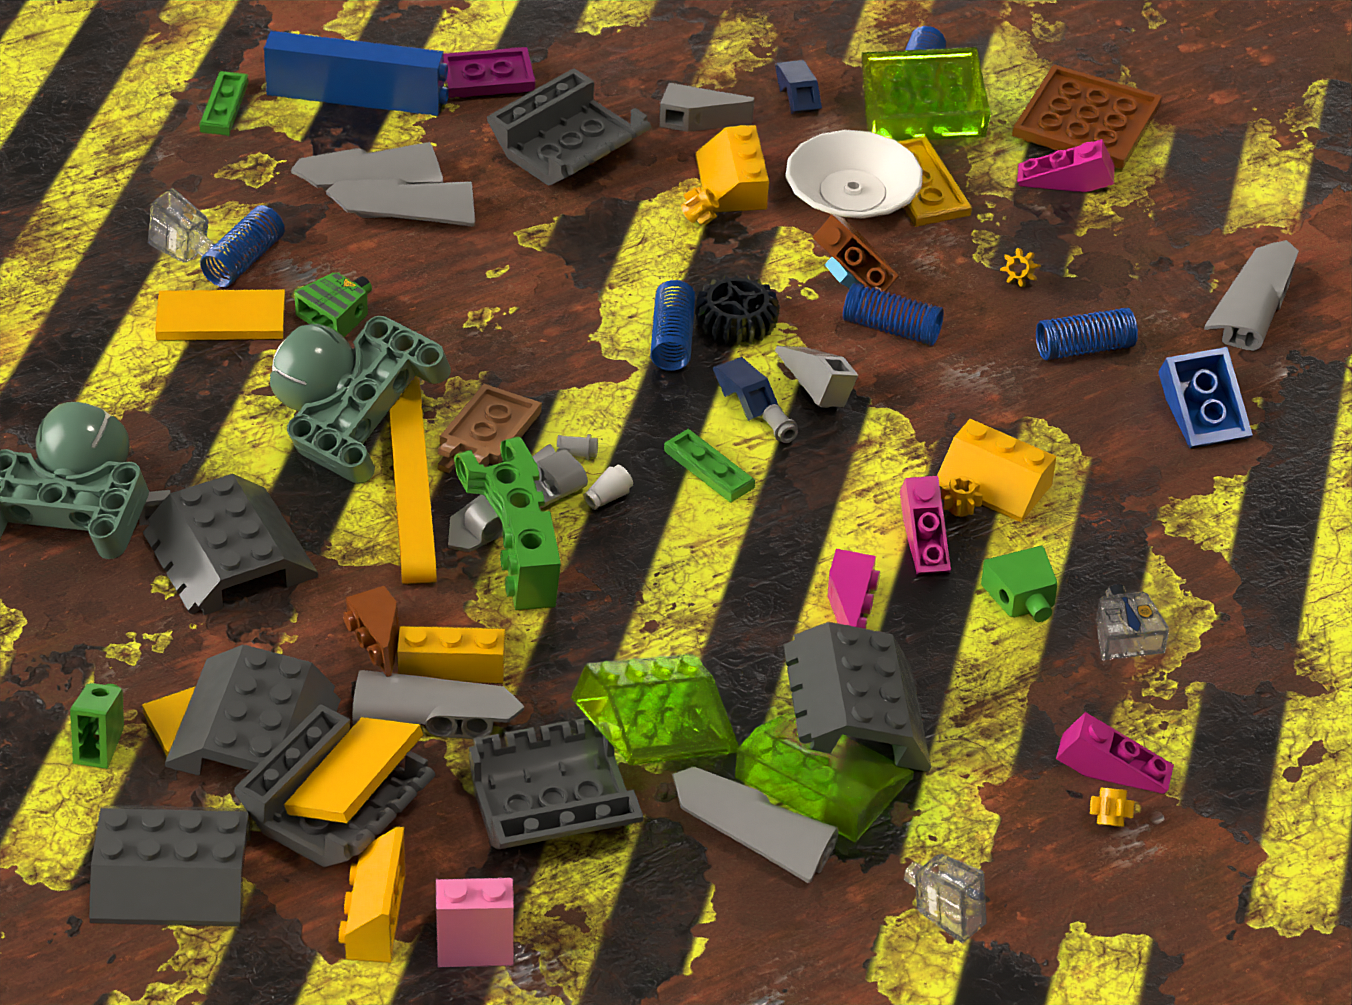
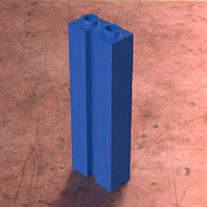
[264,31,449,116]

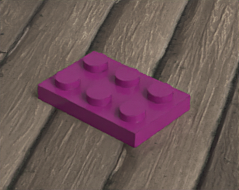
[444,47,535,98]

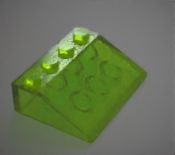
[861,47,991,141]
[571,654,739,766]
[735,710,914,842]

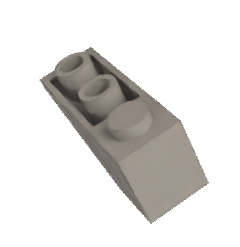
[660,83,754,132]
[775,346,858,408]

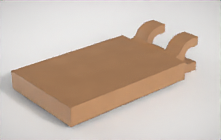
[438,384,542,473]

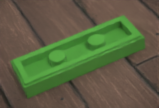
[200,71,249,136]
[664,429,755,503]

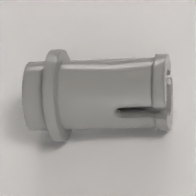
[763,404,798,443]
[556,434,598,460]

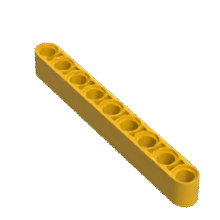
[389,376,437,584]

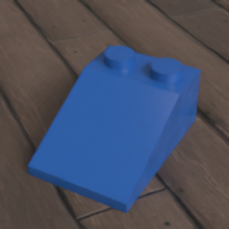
[1158,347,1253,449]

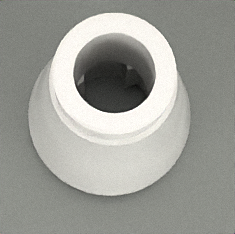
[583,465,633,510]

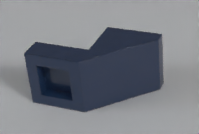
[775,60,822,114]
[713,357,778,421]

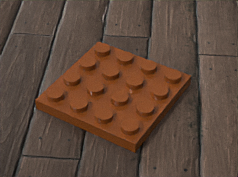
[1012,64,1162,170]

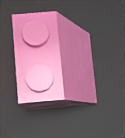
[436,878,514,967]

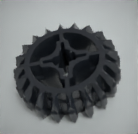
[695,274,780,346]

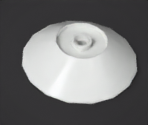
[786,130,923,218]

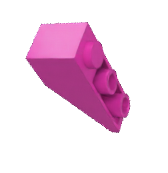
[1017,139,1114,192]
[899,476,951,575]
[827,549,880,629]
[1056,712,1174,794]

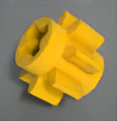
[681,187,719,225]
[1000,248,1041,287]
[941,476,983,517]
[1089,788,1135,827]

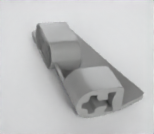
[291,142,443,190]
[326,178,475,226]
[1204,240,1299,351]
[448,444,588,552]
[353,670,524,739]
[673,767,838,883]

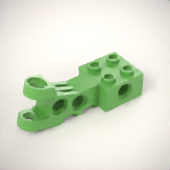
[454,436,561,610]

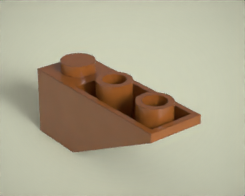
[812,214,899,297]
[344,586,400,677]

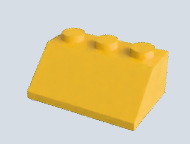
[695,125,769,212]
[937,419,1057,522]
[398,626,506,683]
[339,827,406,963]

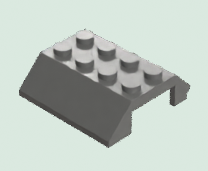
[487,68,652,186]
[143,474,318,615]
[783,622,931,772]
[165,644,341,776]
[234,704,436,867]
[468,715,644,849]
[89,805,253,927]

